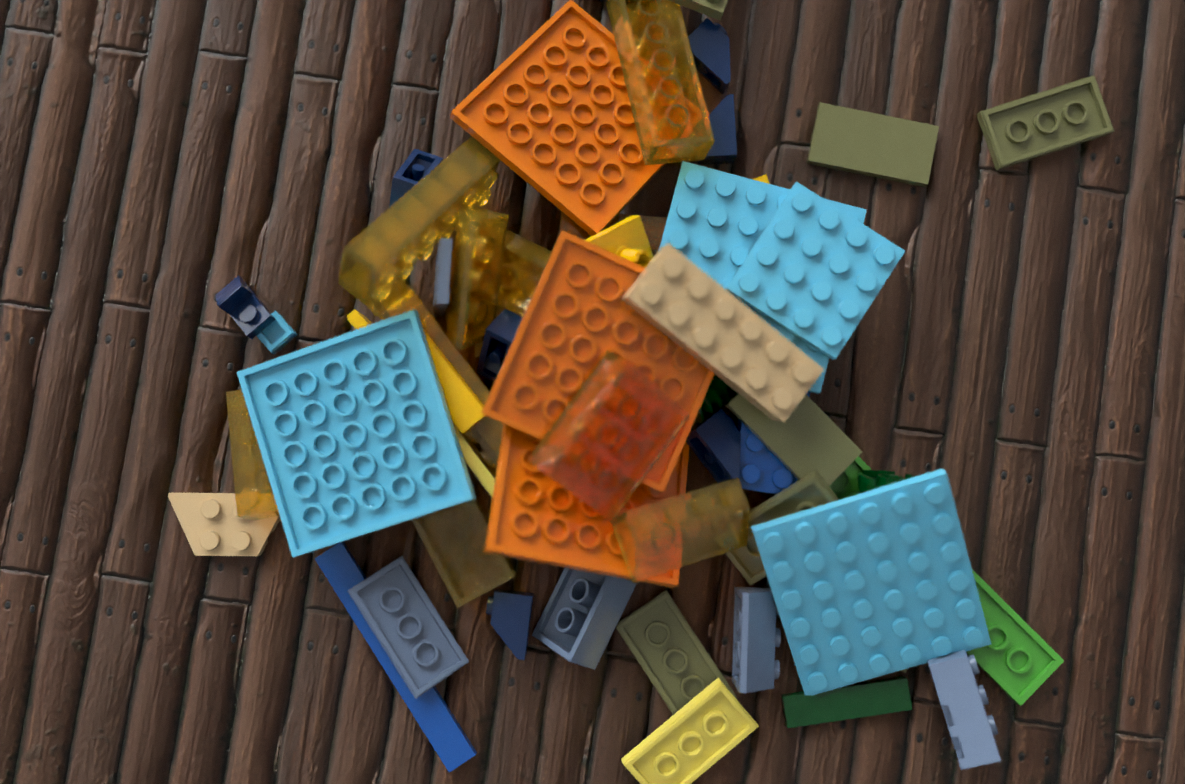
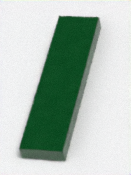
[781,676,912,728]

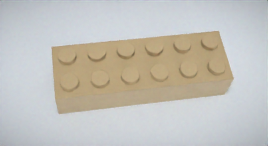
[621,243,825,422]

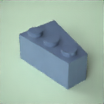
[927,650,1001,770]

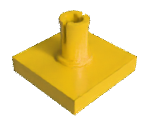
[585,215,653,268]

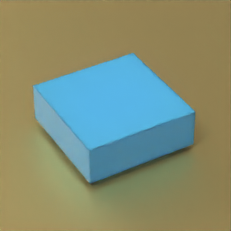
[257,310,298,355]

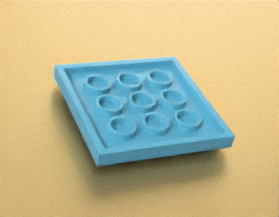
[726,181,905,360]

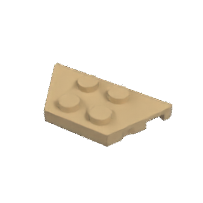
[168,492,280,556]

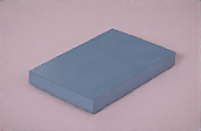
[432,238,452,317]

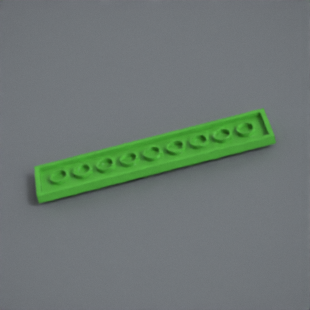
[797,456,1064,706]

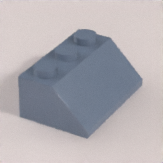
[532,568,637,670]
[732,587,781,693]

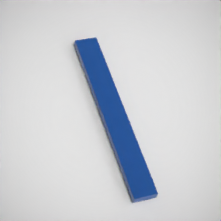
[315,541,477,773]

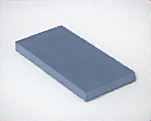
[347,556,469,699]

